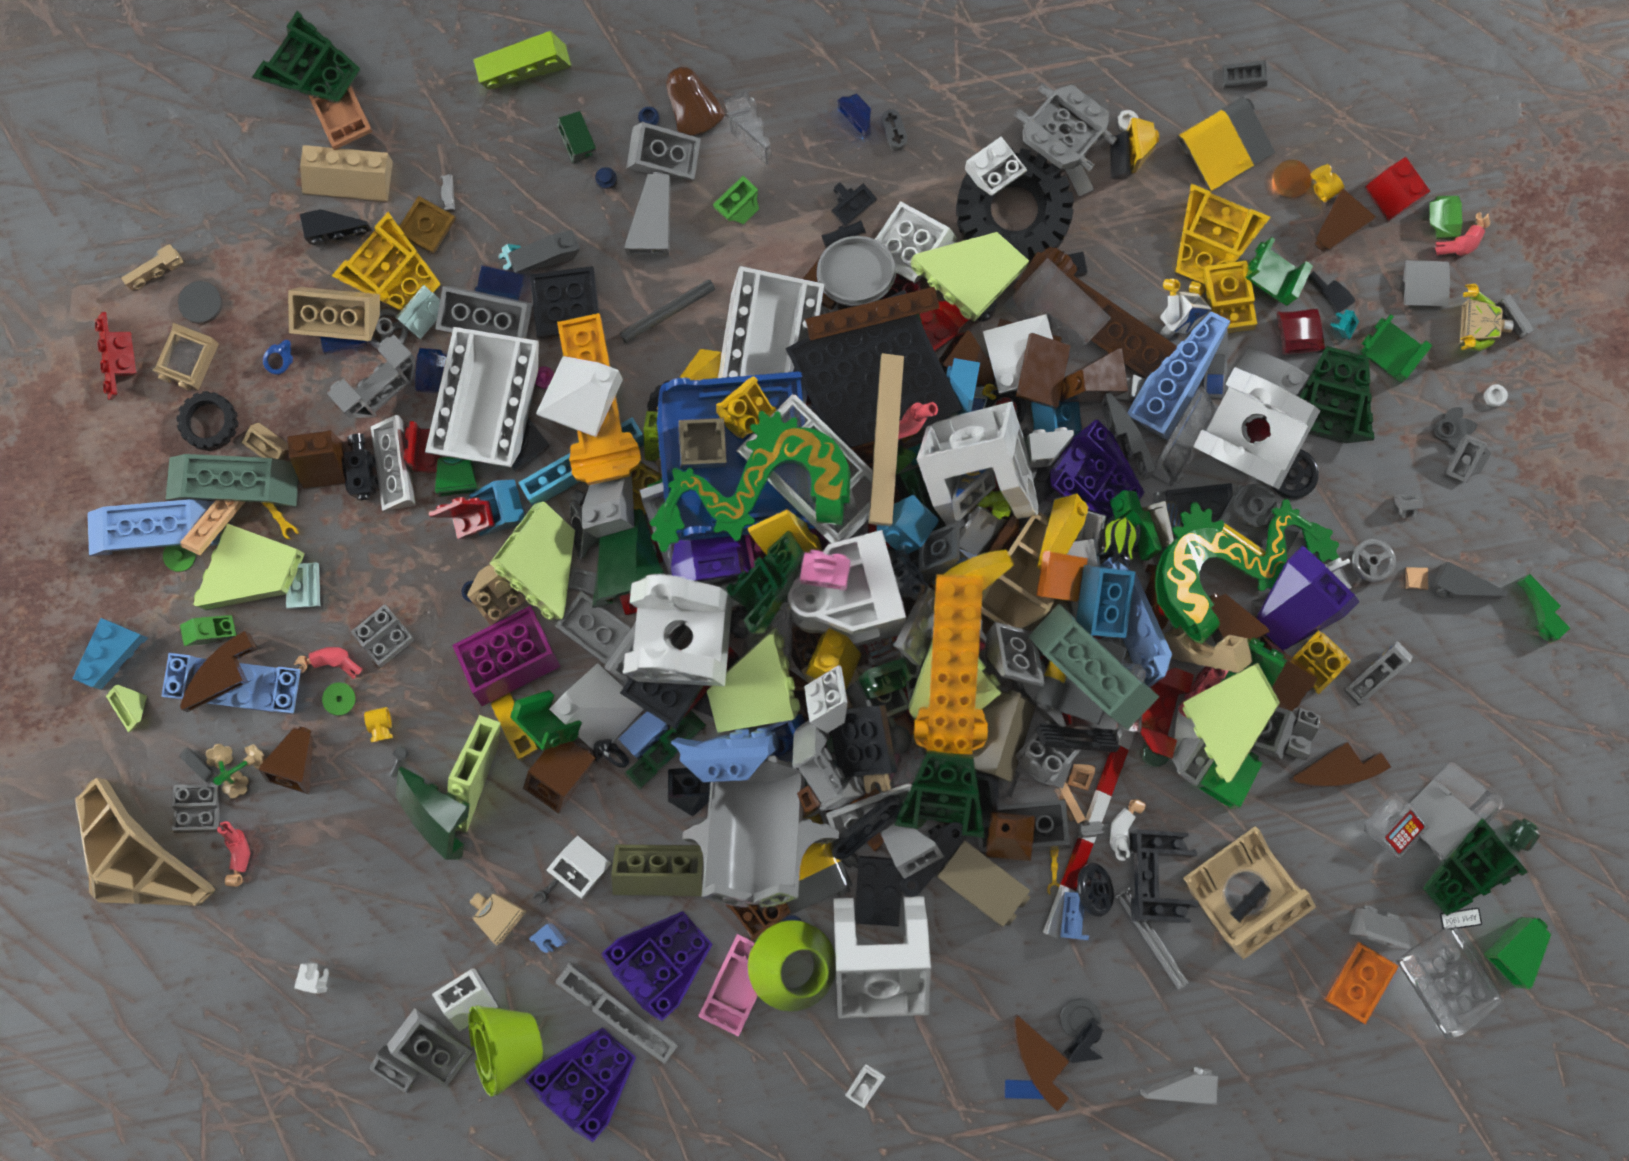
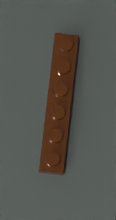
[805,287,940,341]

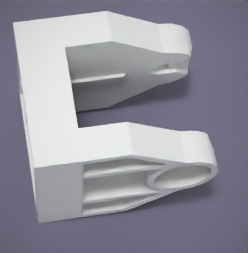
[1193,367,1320,489]
[917,402,1039,529]
[788,530,906,646]
[623,575,733,686]
[834,895,931,1018]

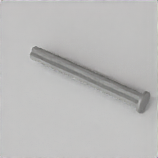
[1114,887,1188,989]

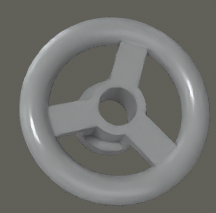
[369,309,408,349]
[1352,539,1396,582]

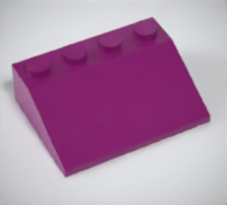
[452,605,561,706]

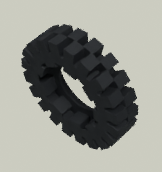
[956,148,1074,266]

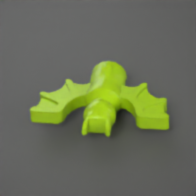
[976,490,1012,519]

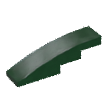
[624,710,706,790]

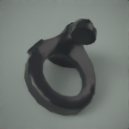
[593,739,629,768]

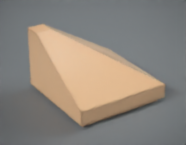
[1405,567,1428,590]
[1067,764,1095,791]

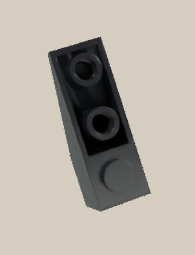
[300,209,372,245]

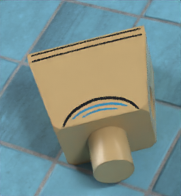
[469,892,527,946]

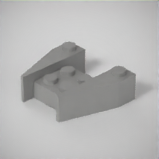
[327,335,416,418]
[792,721,866,811]

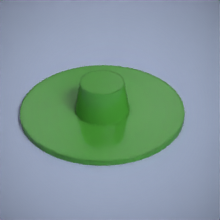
[163,545,196,572]
[322,682,355,715]

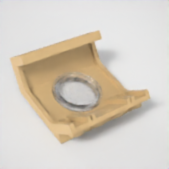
[1183,826,1316,960]

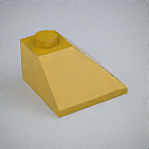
[1126,118,1159,174]

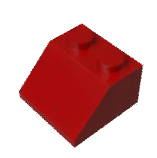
[1364,157,1430,222]

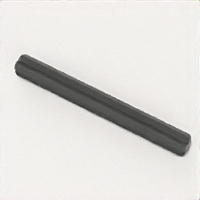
[620,279,715,343]

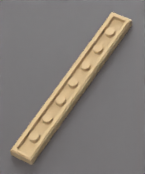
[869,353,904,526]

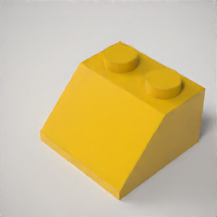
[805,628,861,690]

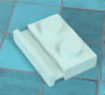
[395,285,440,339]
[286,562,320,609]

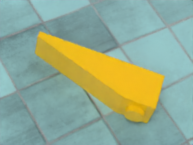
[1037,493,1088,570]

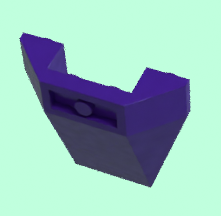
[1050,419,1145,520]
[671,536,751,582]
[1256,545,1360,651]
[601,911,713,1022]
[524,1027,636,1143]

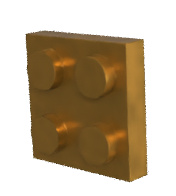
[399,195,456,254]

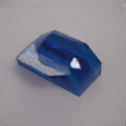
[837,94,871,139]
[415,348,447,393]

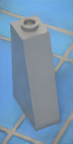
[625,172,671,255]

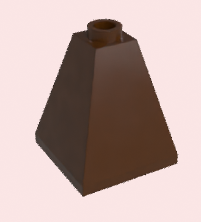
[1314,189,1376,252]
[938,330,996,387]
[259,726,313,794]
[986,812,1035,861]

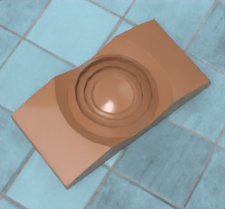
[308,86,373,150]

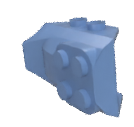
[671,727,780,782]

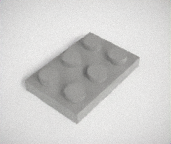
[894,587,935,666]
[555,591,631,665]

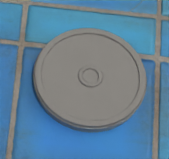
[817,236,896,306]

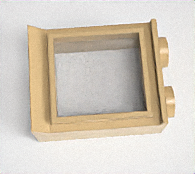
[153,323,219,391]

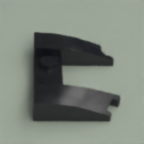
[1130,829,1199,923]

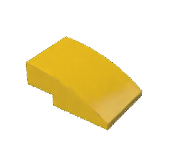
[1204,260,1258,334]
[748,510,823,563]
[943,550,1014,591]

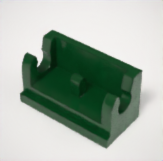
[557,111,596,164]
[858,658,911,700]

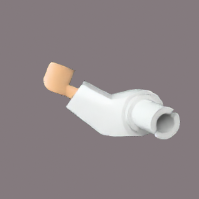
[1109,799,1146,861]

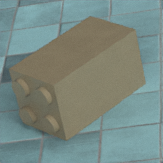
[959,688,1036,783]
[936,841,1030,927]

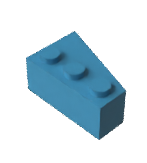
[72,618,148,690]

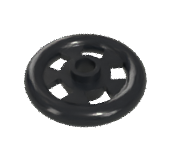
[1270,449,1319,499]
[1077,863,1114,917]

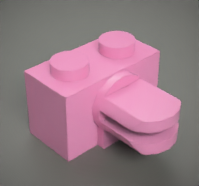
[800,550,851,591]

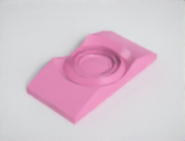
[698,934,758,1037]

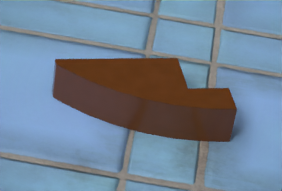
[180,631,257,712]
[1288,742,1391,787]
[1013,1014,1070,1112]

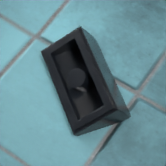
[1110,131,1130,179]

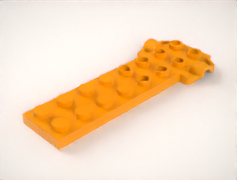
[557,313,641,486]
[914,574,988,754]

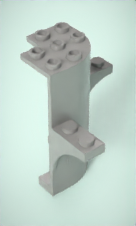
[682,756,839,907]

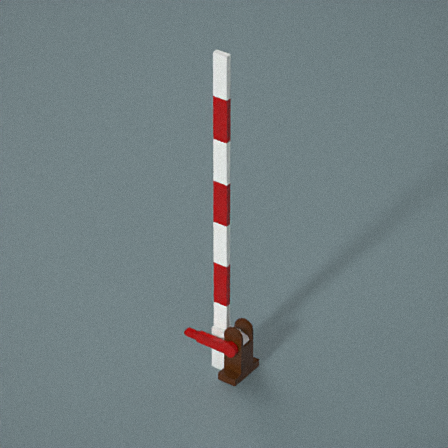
[1043,564,1174,939]

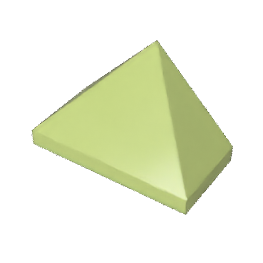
[106,685,147,733]

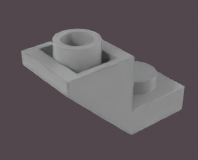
[1285,708,1321,761]

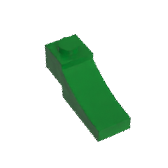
[1110,490,1162,561]
[1517,574,1570,642]

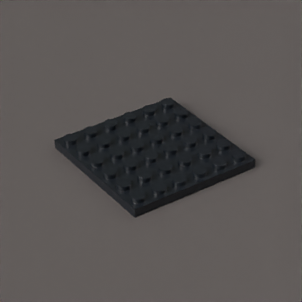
[785,289,962,448]

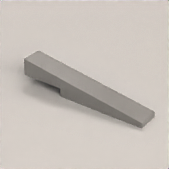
[555,963,678,1064]

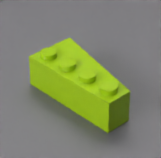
[473,31,571,89]

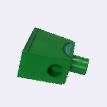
[435,457,480,497]

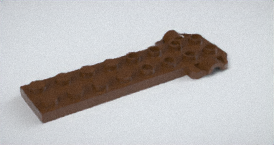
[1013,247,1177,379]

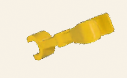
[261,502,298,540]
[1047,850,1060,895]

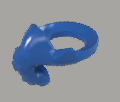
[263,340,293,375]

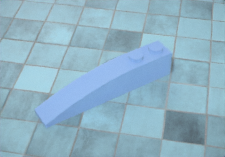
[1127,311,1230,440]

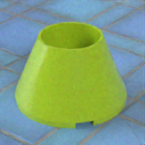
[748,920,836,1011]
[468,1005,543,1097]

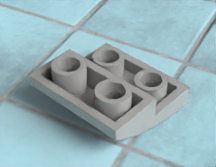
[1403,260,1450,306]
[959,506,1007,555]
[351,604,415,668]
[171,784,220,833]

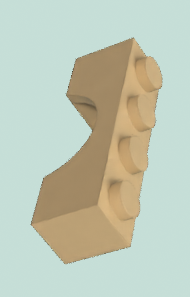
[1164,626,1252,673]

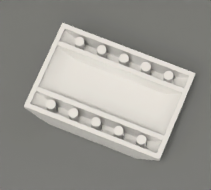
[718,266,824,405]
[425,327,539,467]

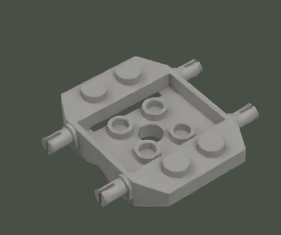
[1014,83,1118,172]

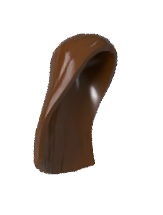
[666,66,725,136]

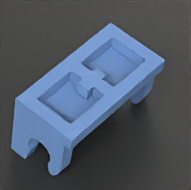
[619,711,670,760]
[1061,892,1093,940]
[529,923,568,953]

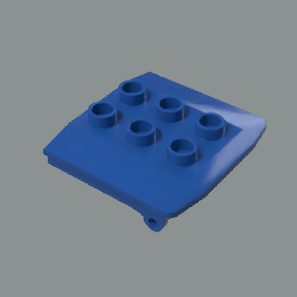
[657,371,816,541]

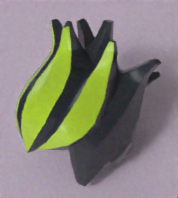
[1096,516,1141,567]

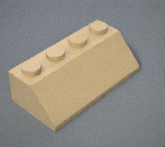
[300,145,393,202]
[288,287,380,341]

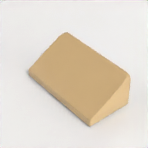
[242,423,289,460]

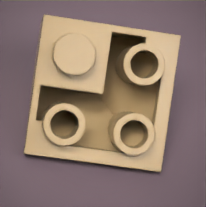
[467,564,526,625]

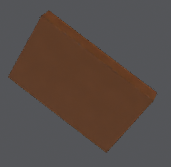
[1016,333,1071,409]

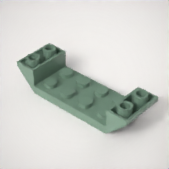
[166,454,299,507]
[1028,604,1159,730]

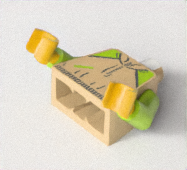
[1460,283,1513,352]

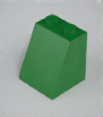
[1194,751,1263,809]
[1483,917,1552,989]

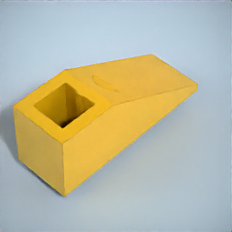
[490,693,541,761]

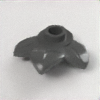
[1434,407,1478,449]

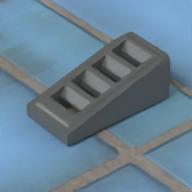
[1223,60,1268,87]

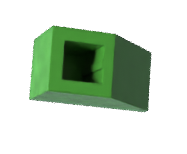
[180,615,236,646]

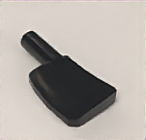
[1308,271,1355,313]

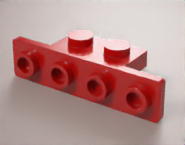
[95,312,136,400]

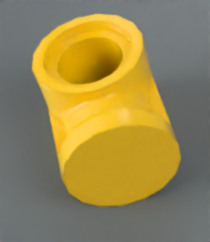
[1310,164,1344,202]
[364,707,393,743]

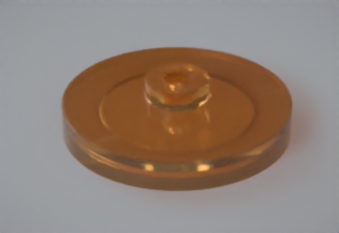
[1272,160,1312,198]

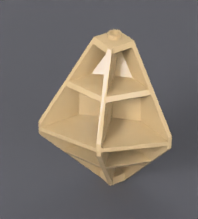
[981,512,1069,635]
[75,778,216,906]

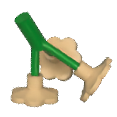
[205,744,265,799]

